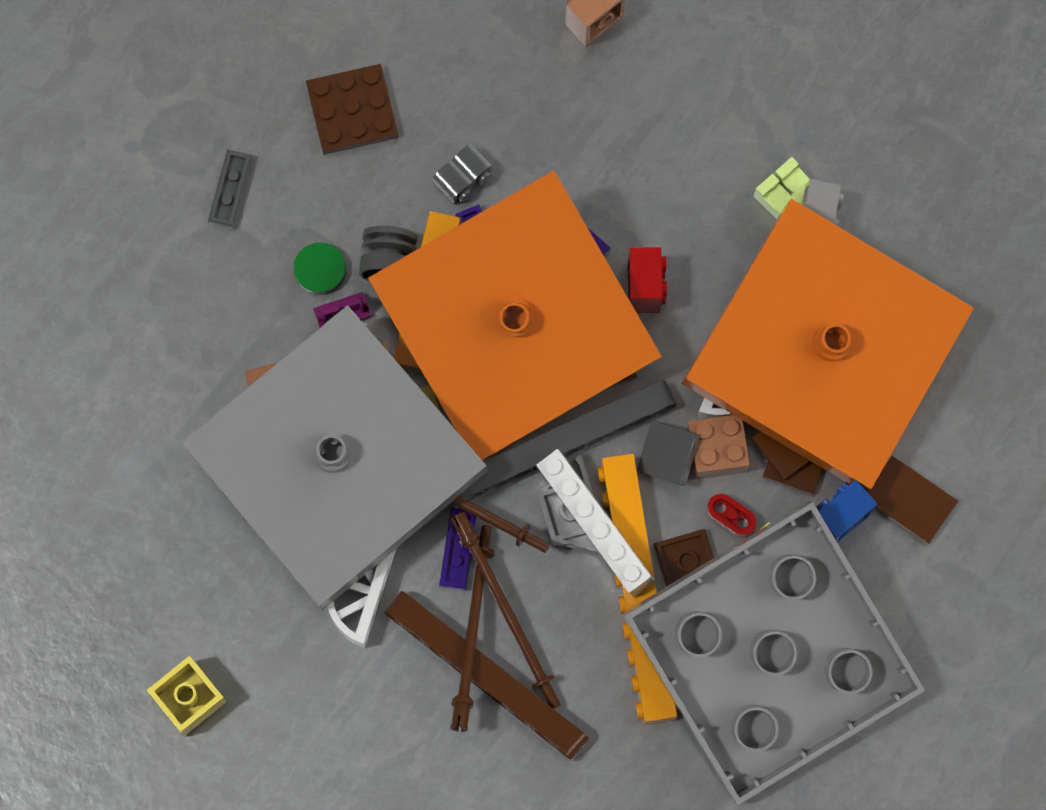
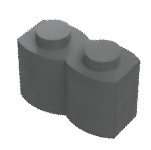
[432,143,492,204]

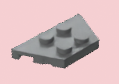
[537,455,600,553]

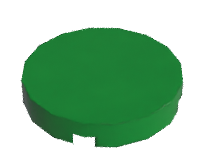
[294,243,346,295]

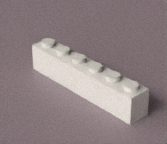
[536,449,656,598]

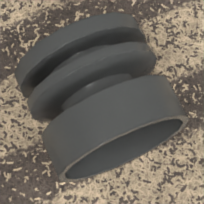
[359,226,417,282]

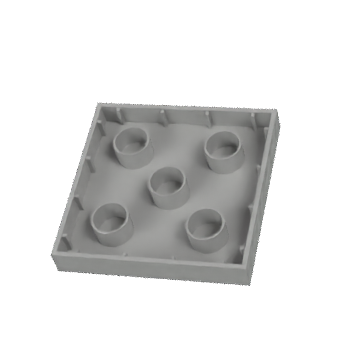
[181,305,488,610]
[622,501,925,805]

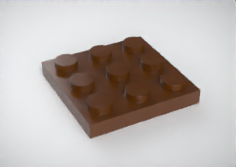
[306,64,399,155]

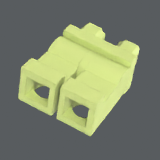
[753,157,810,219]

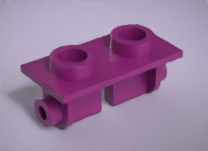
[313,292,371,328]

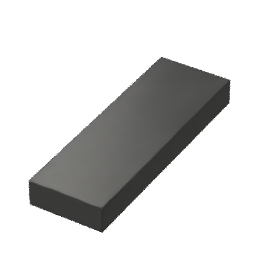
[208,149,253,230]

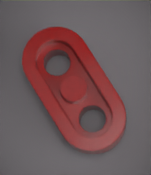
[707,494,756,537]

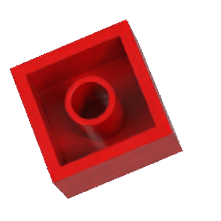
[627,247,667,313]

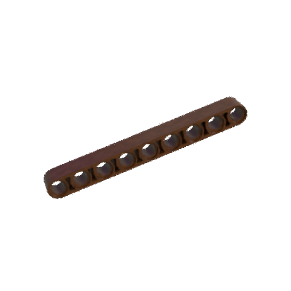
[384,591,590,761]

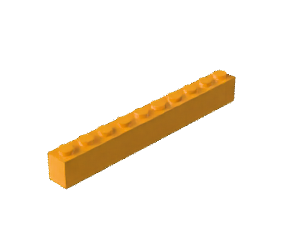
[597,454,677,726]

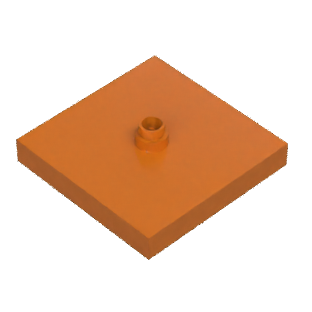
[368,170,662,460]
[681,199,974,492]

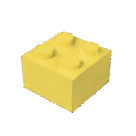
[147,655,226,736]

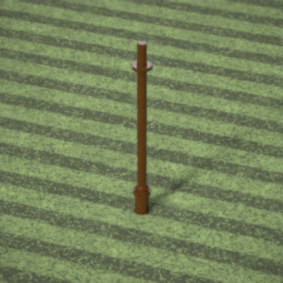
[451,496,550,553]
[450,511,561,709]
[450,525,495,732]

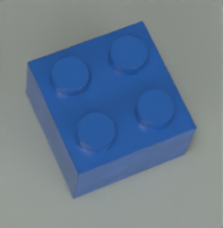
[816,480,877,543]

